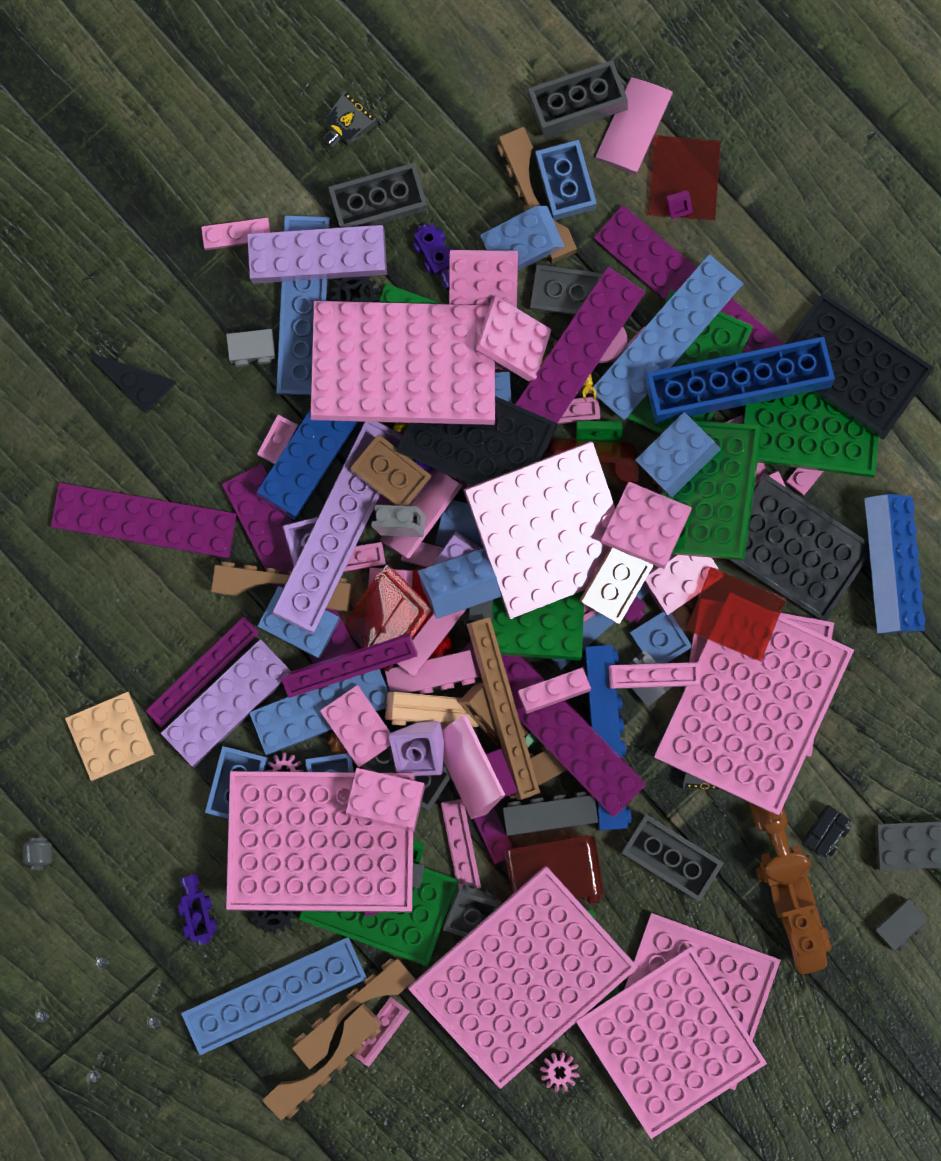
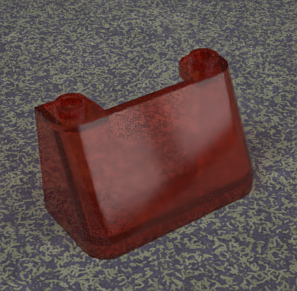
[547,439,639,488]
[505,836,605,904]

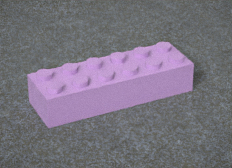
[248,225,387,284]
[161,639,291,767]

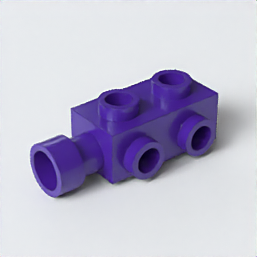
[412,224,452,290]
[178,875,218,945]

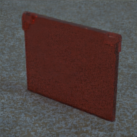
[649,135,721,221]
[685,567,786,661]

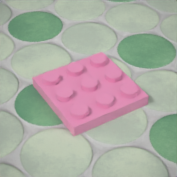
[449,250,518,308]
[475,296,552,382]
[601,482,692,569]

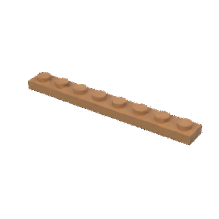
[467,617,540,800]

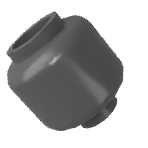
[23,838,52,870]

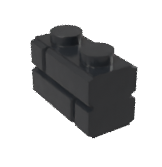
[801,805,851,858]

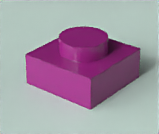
[666,190,693,219]

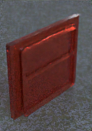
[345,565,432,672]

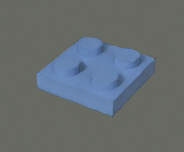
[630,612,692,664]

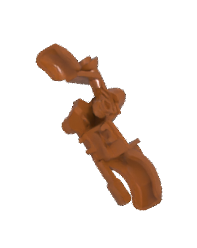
[749,803,831,974]

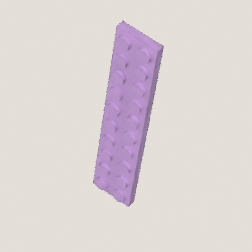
[272,421,403,634]

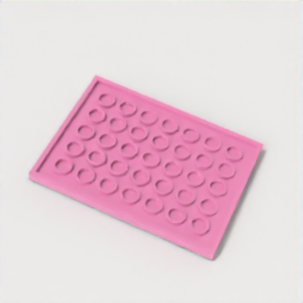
[311,301,495,425]
[654,593,854,816]
[226,771,414,912]
[408,866,638,1089]

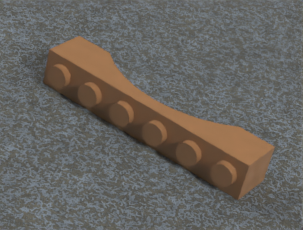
[497,127,577,263]
[211,562,352,612]
[292,958,416,1069]
[262,1003,382,1121]

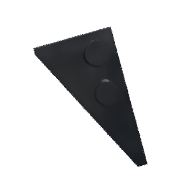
[91,354,177,414]

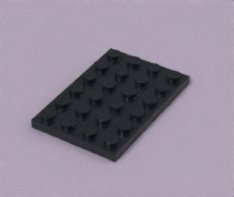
[785,293,935,440]
[396,396,558,486]
[729,473,870,621]

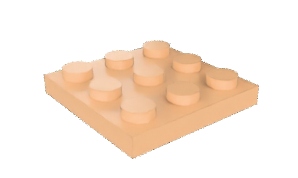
[65,692,155,781]

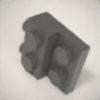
[443,882,502,937]

